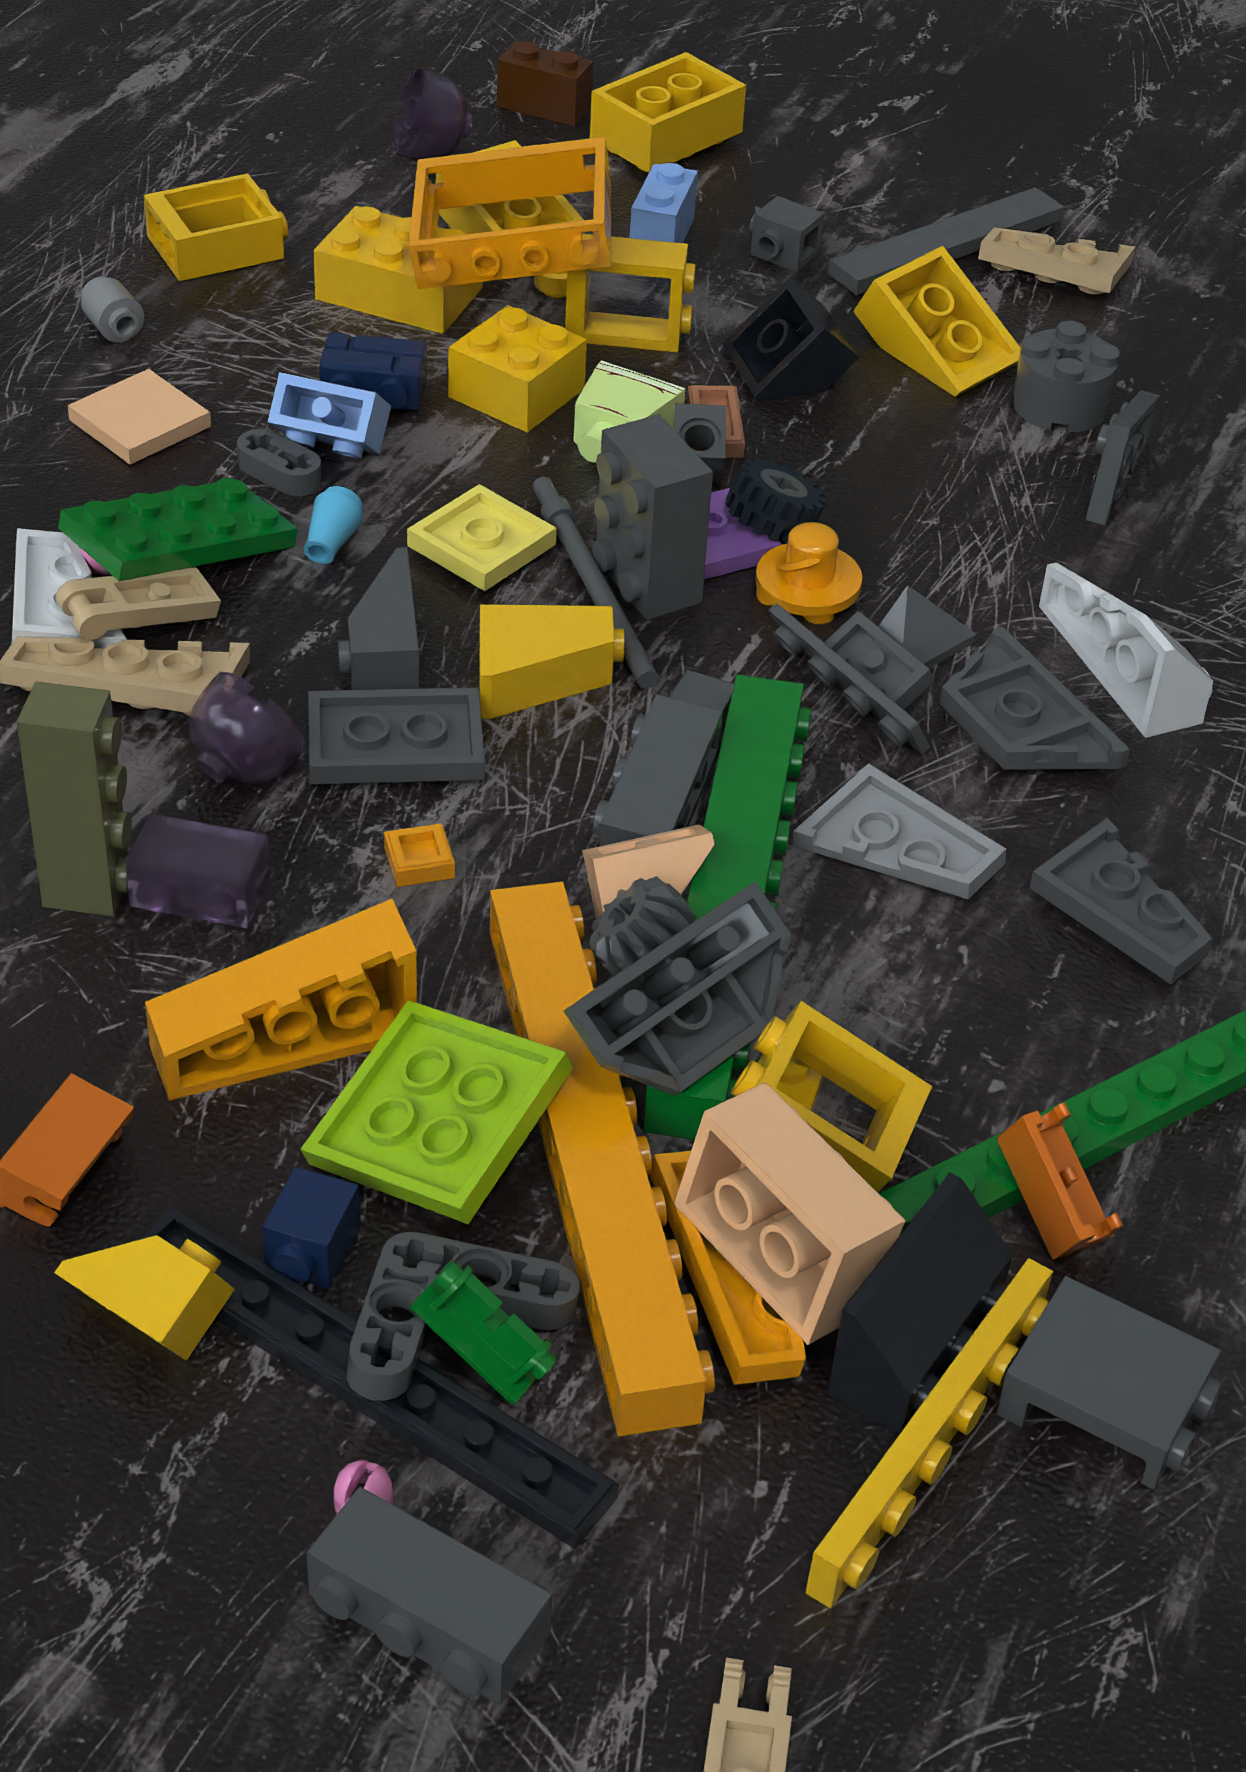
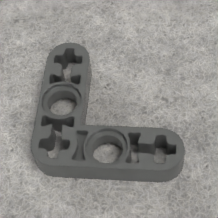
[347,1232,580,1401]

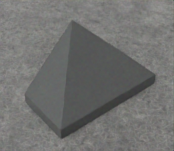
[878,585,977,668]

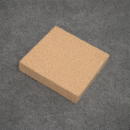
[68,369,211,465]

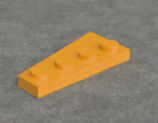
[650,1151,806,1385]

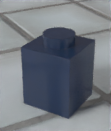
[262,1167,360,1289]

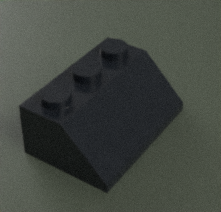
[827,1172,1013,1436]

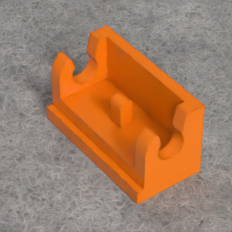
[0,1073,134,1226]
[996,1102,1124,1261]

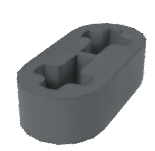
[237,429,322,496]

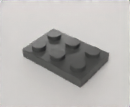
[308,687,485,784]

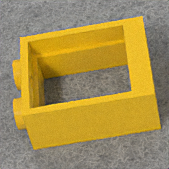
[144,173,288,282]
[565,234,696,352]
[731,1001,932,1193]

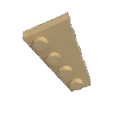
[0,637,250,718]

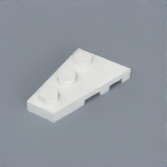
[11,528,126,649]

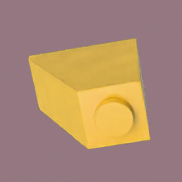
[479,604,624,719]

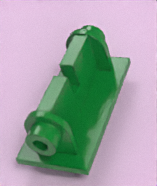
[409,1260,557,1406]

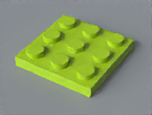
[300,1000,573,1224]

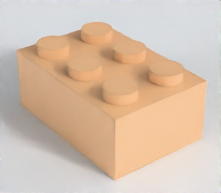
[674,1082,906,1345]

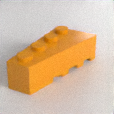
[145,898,417,1100]

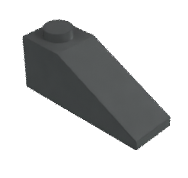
[338,547,419,690]

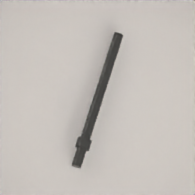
[532,477,659,688]

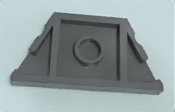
[939,626,1130,769]

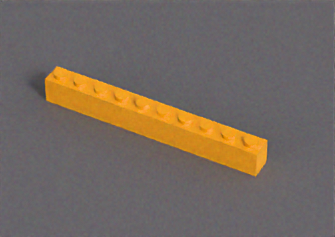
[490,882,715,1437]

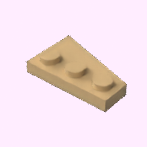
[978,227,1135,294]

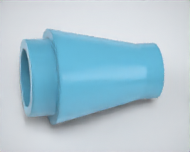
[303,486,364,564]

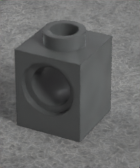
[673,403,726,485]

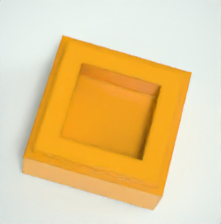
[384,823,455,887]

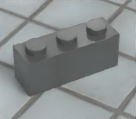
[592,694,722,846]
[306,1486,552,1705]

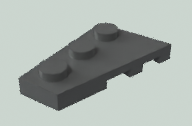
[1086,390,1160,525]

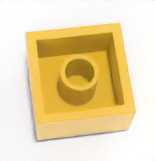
[448,305,587,433]

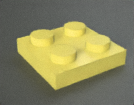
[407,484,557,591]

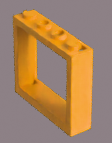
[408,137,611,289]

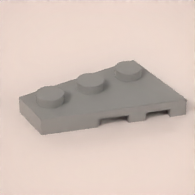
[793,763,1006,899]

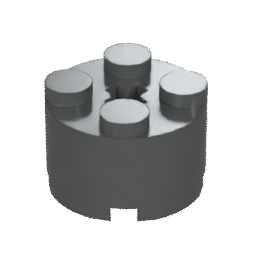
[1013,321,1120,432]

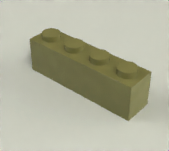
[17,681,137,916]

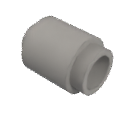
[81,277,145,343]

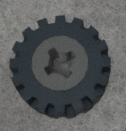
[725,458,826,543]

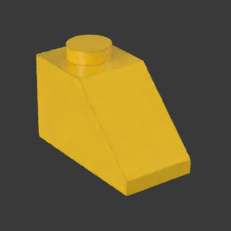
[54,1235,235,1361]

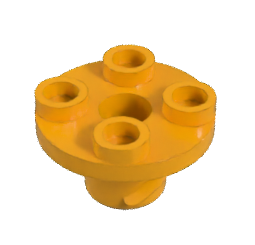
[755,522,862,624]

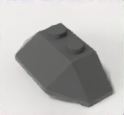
[564,881,791,1095]

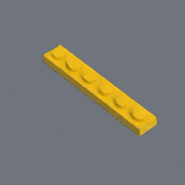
[805,1258,1053,1609]

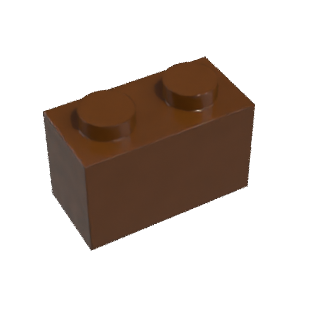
[497,41,594,126]

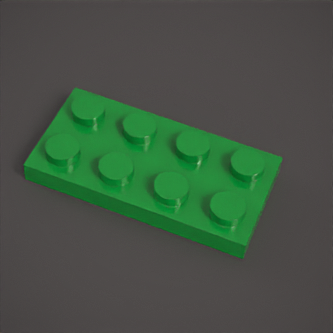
[58,478,298,581]

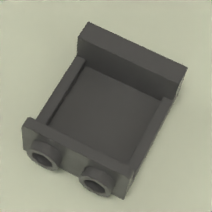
[996,1276,1224,1490]

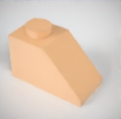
[582,825,714,919]

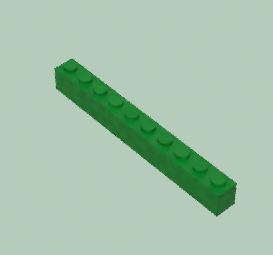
[643,674,812,1140]

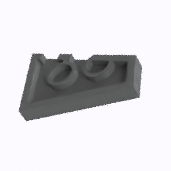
[1029,818,1213,984]

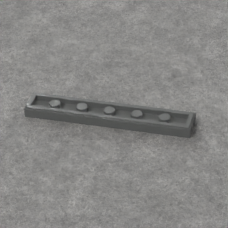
[828,187,1065,295]

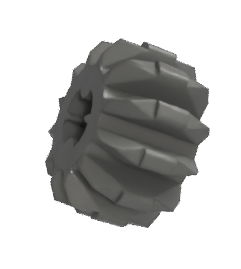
[588,876,697,976]

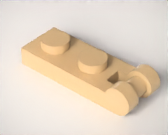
[56,567,221,641]

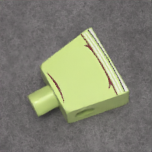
[574,360,685,463]

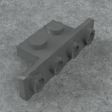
[768,603,935,755]

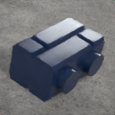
[319,332,427,412]

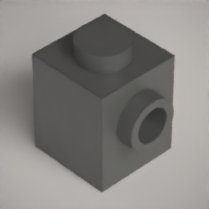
[749,196,824,272]

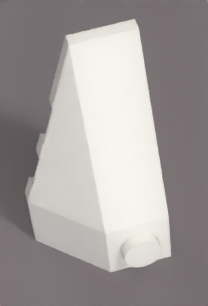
[1039,562,1213,738]

